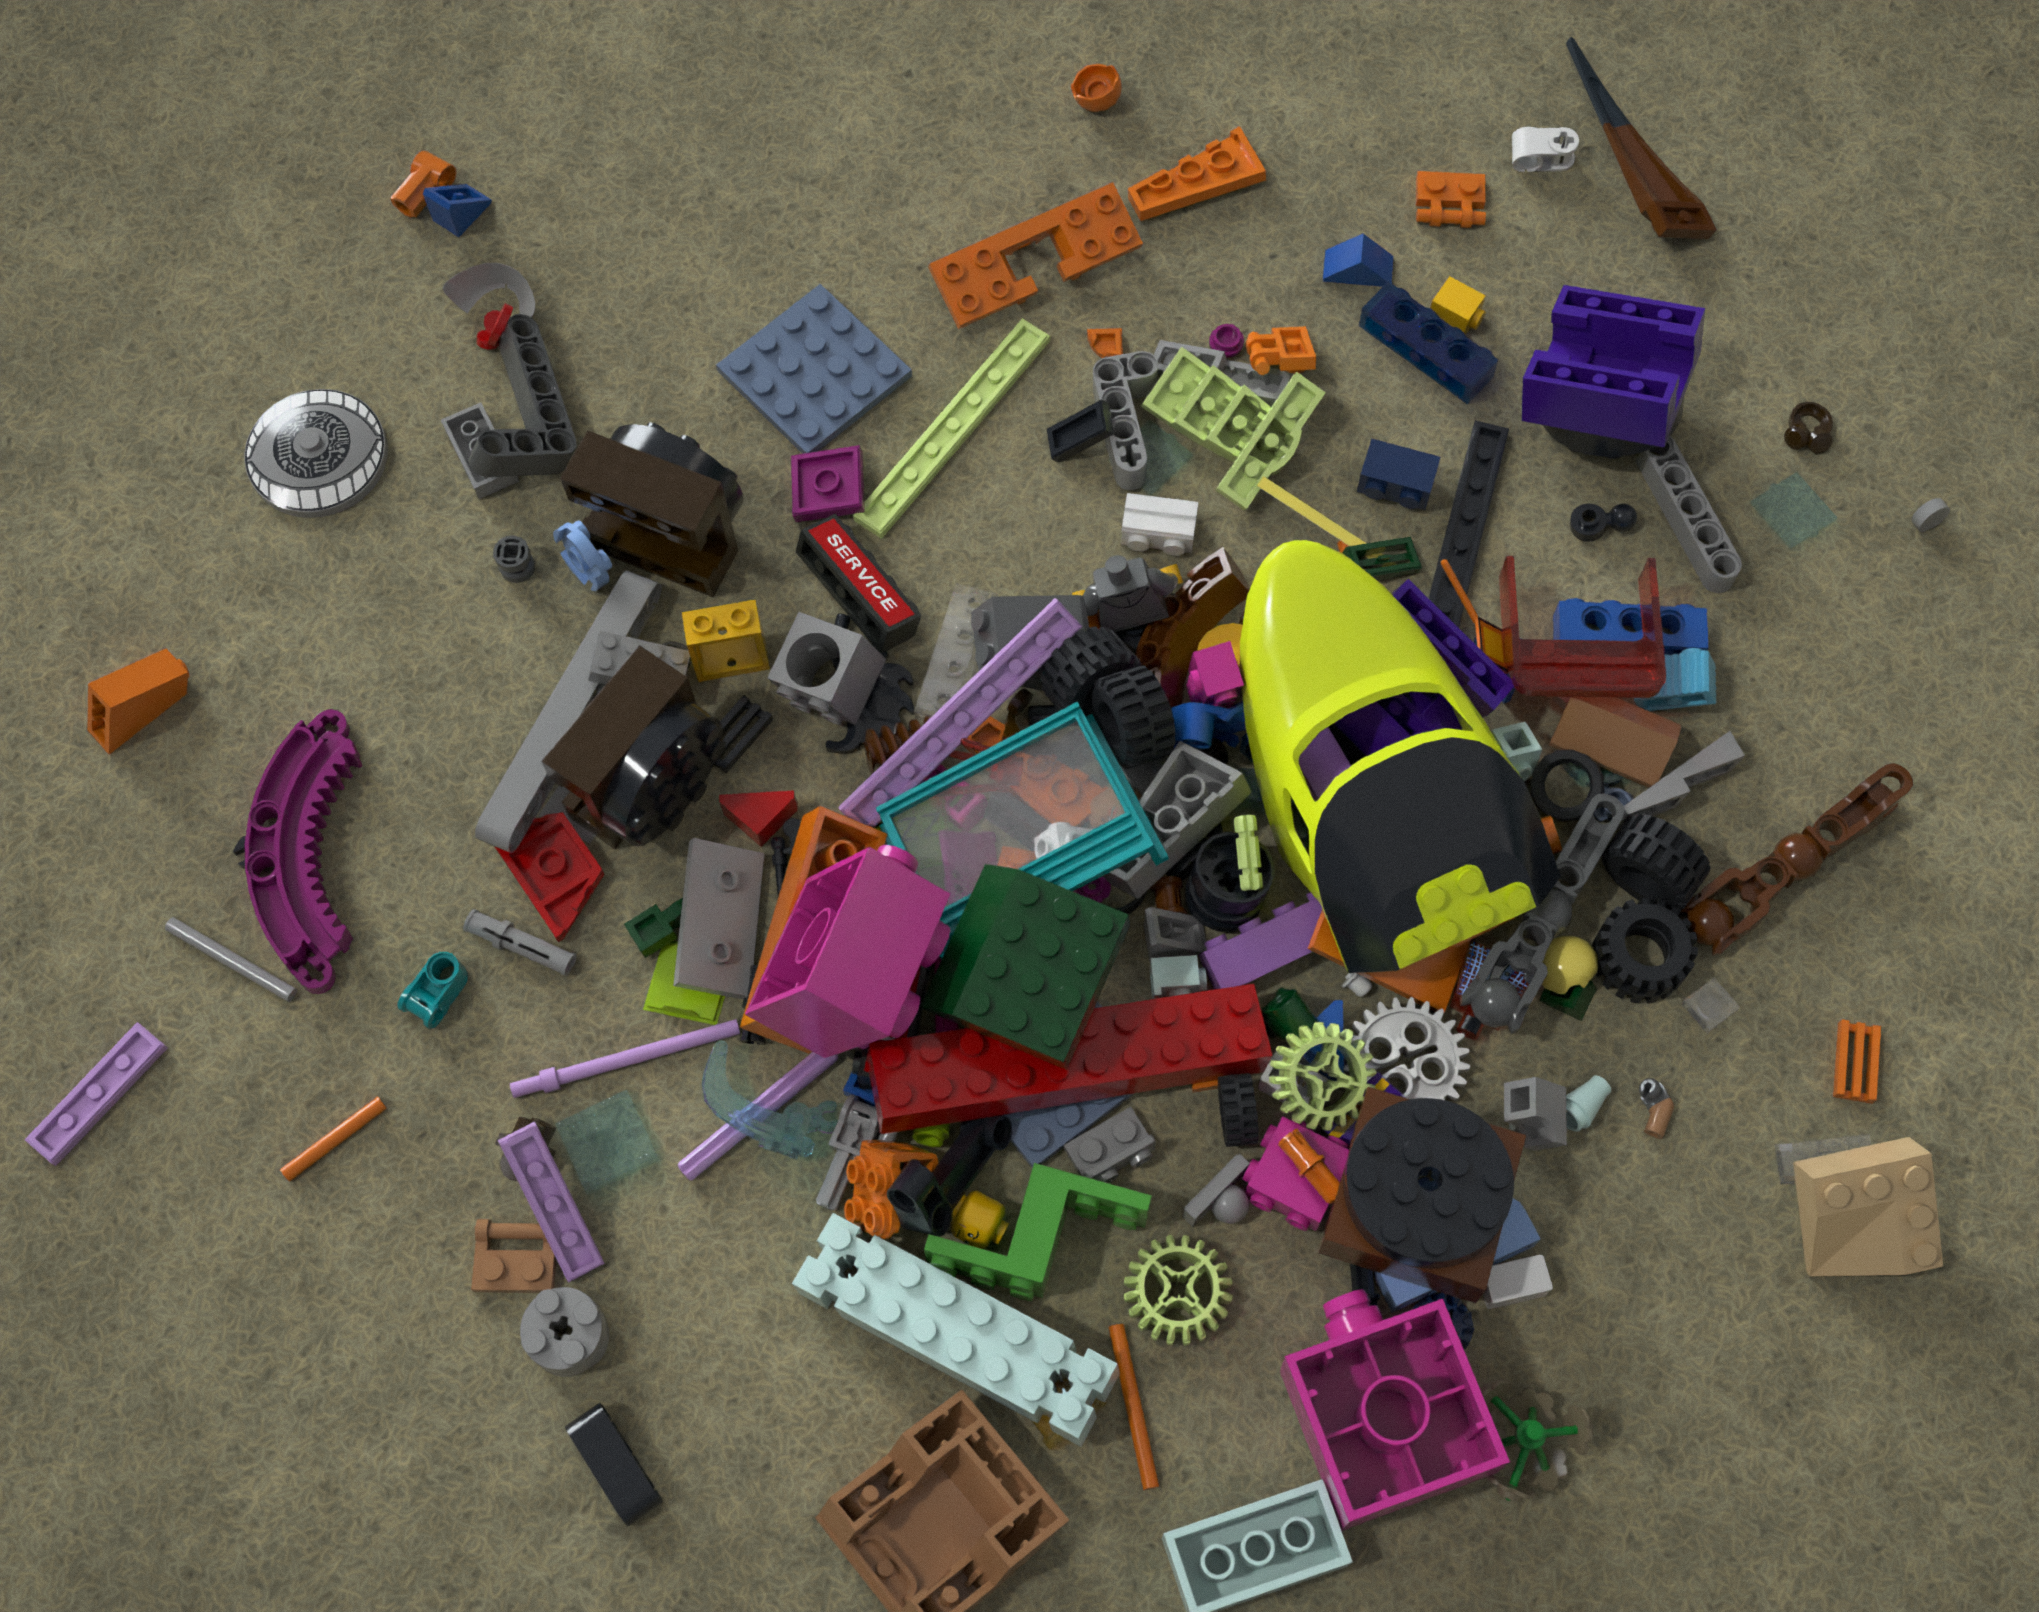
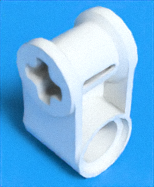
[1512,127,1579,172]

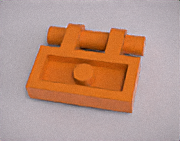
[1416,171,1486,228]
[1245,326,1316,375]

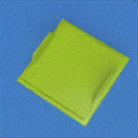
[643,941,725,1025]

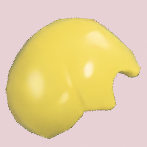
[1542,936,1598,994]

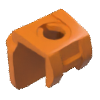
[844,1140,939,1239]

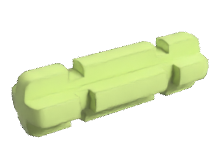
[1234,815,1263,891]

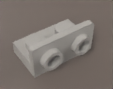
[1063,1107,1156,1184]

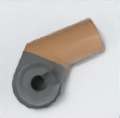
[1639,1078,1674,1139]

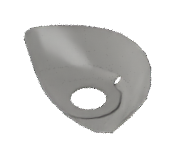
[442,262,535,317]

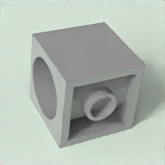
[767,612,886,725]

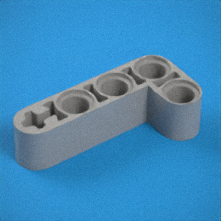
[1093,351,1158,490]

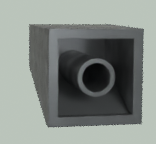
[971,595,1089,691]

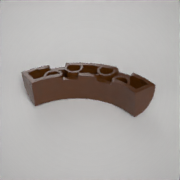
[1135,547,1250,708]

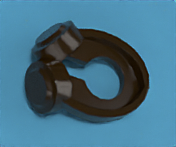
[1784,402,1833,454]

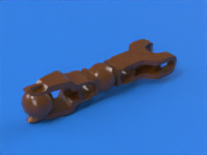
[1679,763,1913,956]

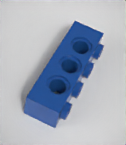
[1553,598,1708,659]

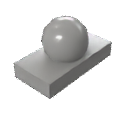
[1183,1154,1250,1227]

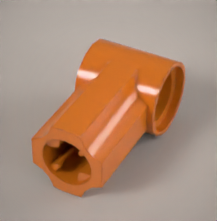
[390,151,456,218]

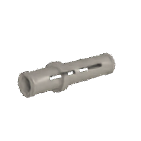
[463,909,577,976]

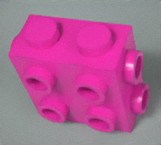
[1242,1116,1349,1231]

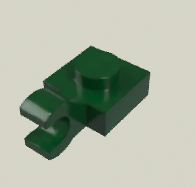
[624,898,683,958]

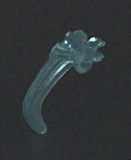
[701,1040,838,1160]

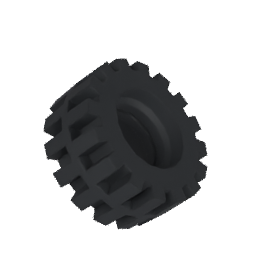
[1218,1073,1259,1147]

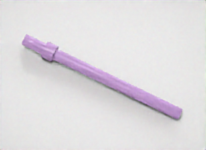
[510,1019,740,1098]

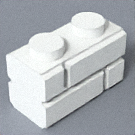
[1121,493,1198,556]

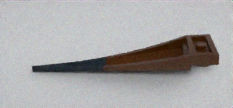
[1566,37,1717,239]

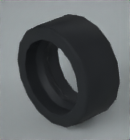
[1530,750,1605,821]

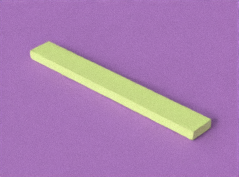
[853,318,1050,539]

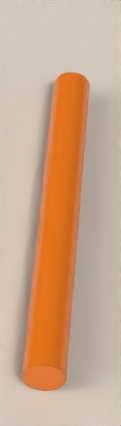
[1108,1324,1159,1490]

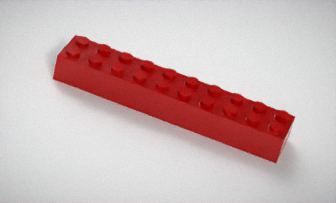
[867,983,1273,1134]

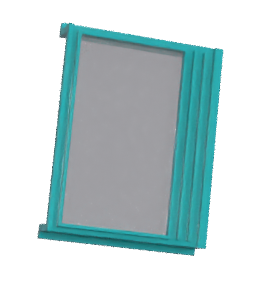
[876,702,1169,960]

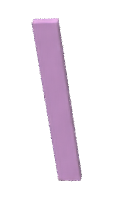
[838,598,1082,828]

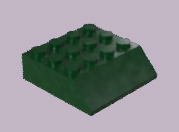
[920,864,1130,1070]

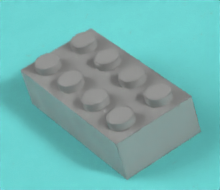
[441,402,519,499]
[588,630,690,685]

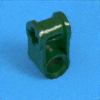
[1260,987,1319,1039]

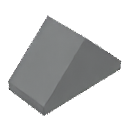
[1143,907,1207,962]

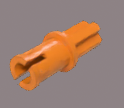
[1278,1128,1340,1204]

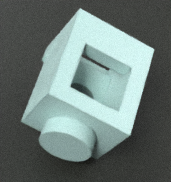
[1150,955,1207,999]

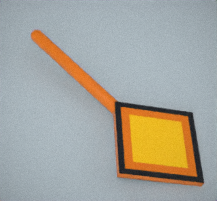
[1441,559,1509,674]

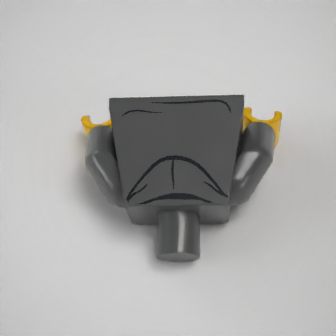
[1072,555,1184,632]

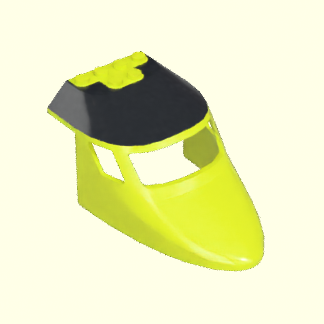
[1240,540,1561,973]

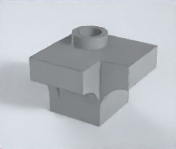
[1504,1077,1567,1151]

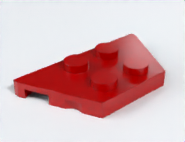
[494,812,605,943]

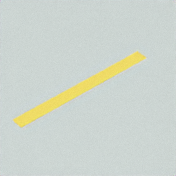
[1257,476,1397,567]

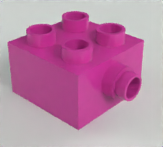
[745,845,950,1058]
[1280,1289,1510,1531]

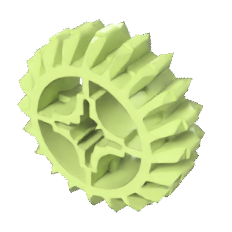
[1269,1022,1377,1130]
[1124,1235,1233,1346]

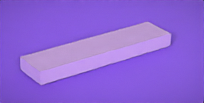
[25,1022,168,1166]
[498,1122,605,1283]

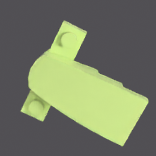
[1141,347,1326,510]

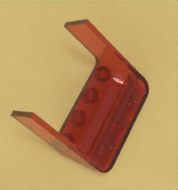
[1499,556,1666,698]

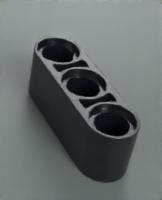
[565,1402,663,1527]

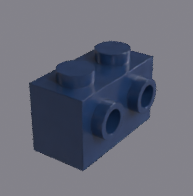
[1357,438,1441,510]

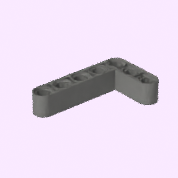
[469,314,577,477]

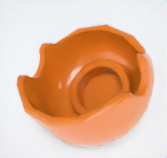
[1071,63,1122,112]

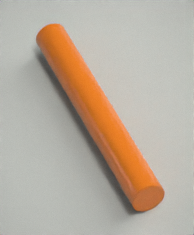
[280,1096,387,1182]

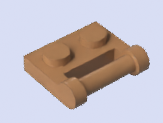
[471,1219,556,1293]

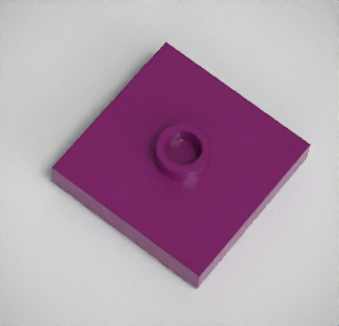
[791,445,865,522]

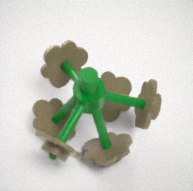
[1480,1379,1593,1502]

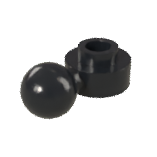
[1570,503,1637,542]

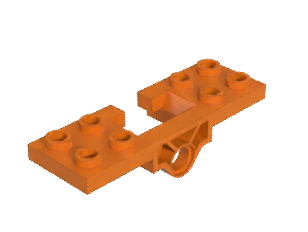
[928,182,1143,329]

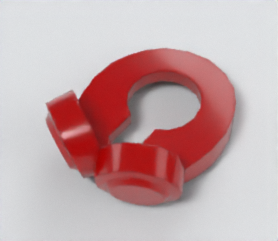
[476,303,513,350]

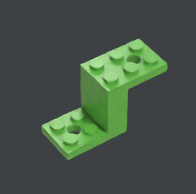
[924,1163,1152,1301]

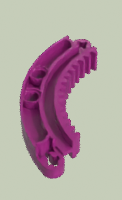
[245,709,363,994]

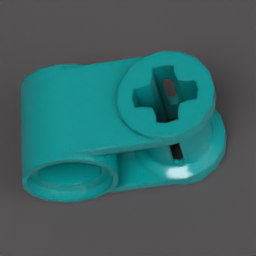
[397,952,468,1029]

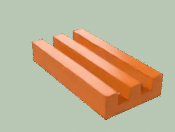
[1833,1019,1881,1104]

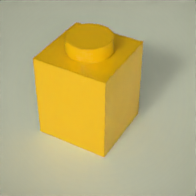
[1428,276,1486,338]

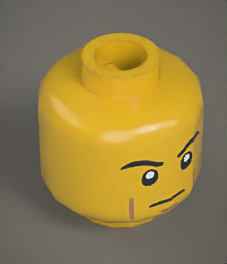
[951,1190,1009,1249]

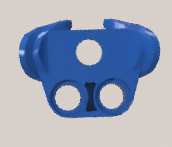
[1171,701,1249,751]

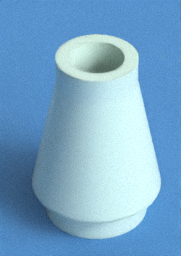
[1566,1075,1611,1132]

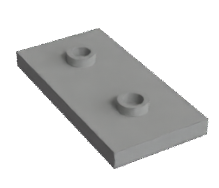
[673,838,764,1000]

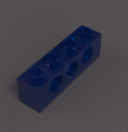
[1359,281,1498,405]

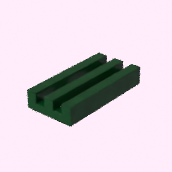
[1342,536,1422,580]

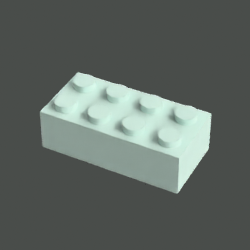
[1162,1479,1353,1612]

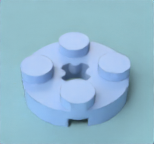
[553,520,612,591]

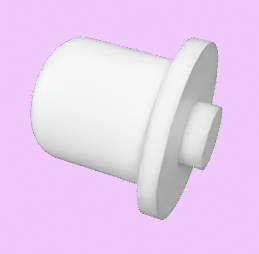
[1341,973,1372,997]

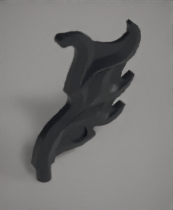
[825,614,915,754]

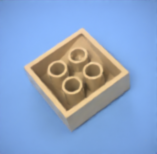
[1793,1137,1944,1276]

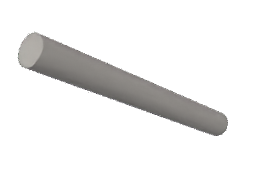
[165,917,297,1002]

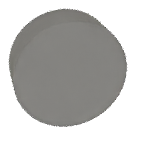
[1911,498,1950,532]

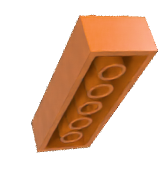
[739,806,887,1054]

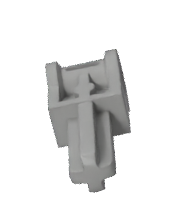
[816,1094,881,1211]

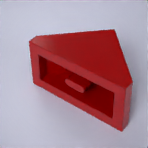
[719,790,798,847]

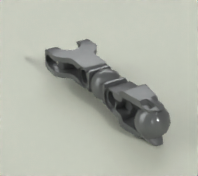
[1460,793,1625,1034]

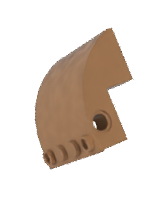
[815,1390,1069,1612]

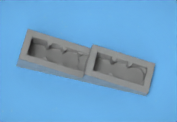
[1154,340,1293,407]
[1610,731,1745,830]

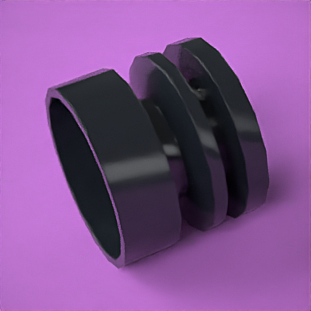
[1185,832,1275,932]

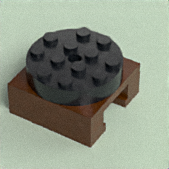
[1318,1087,1526,1303]

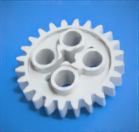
[1344,997,1470,1101]

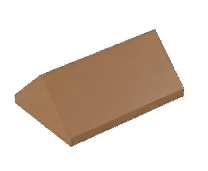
[1549,681,1681,788]

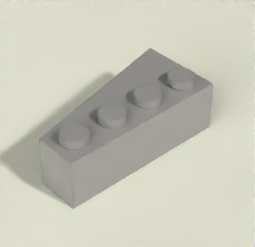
[1103,741,1252,899]

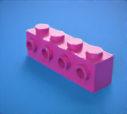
[1186,641,1244,709]

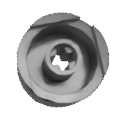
[520,1287,609,1377]

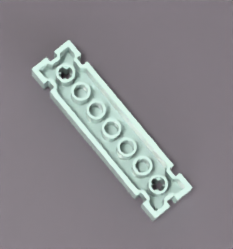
[792,1213,1120,1447]

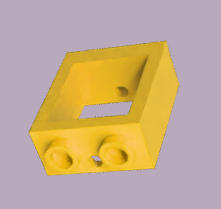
[682,600,770,682]

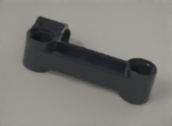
[886,1115,1012,1237]

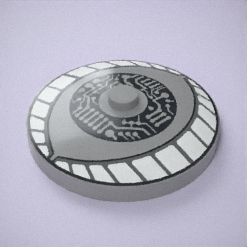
[244,389,388,518]

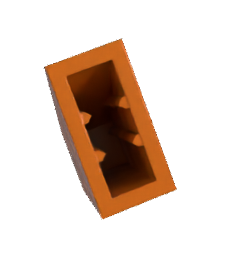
[87,648,189,754]

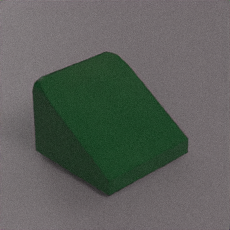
[1539,980,1597,1021]

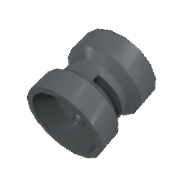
[493,535,535,583]

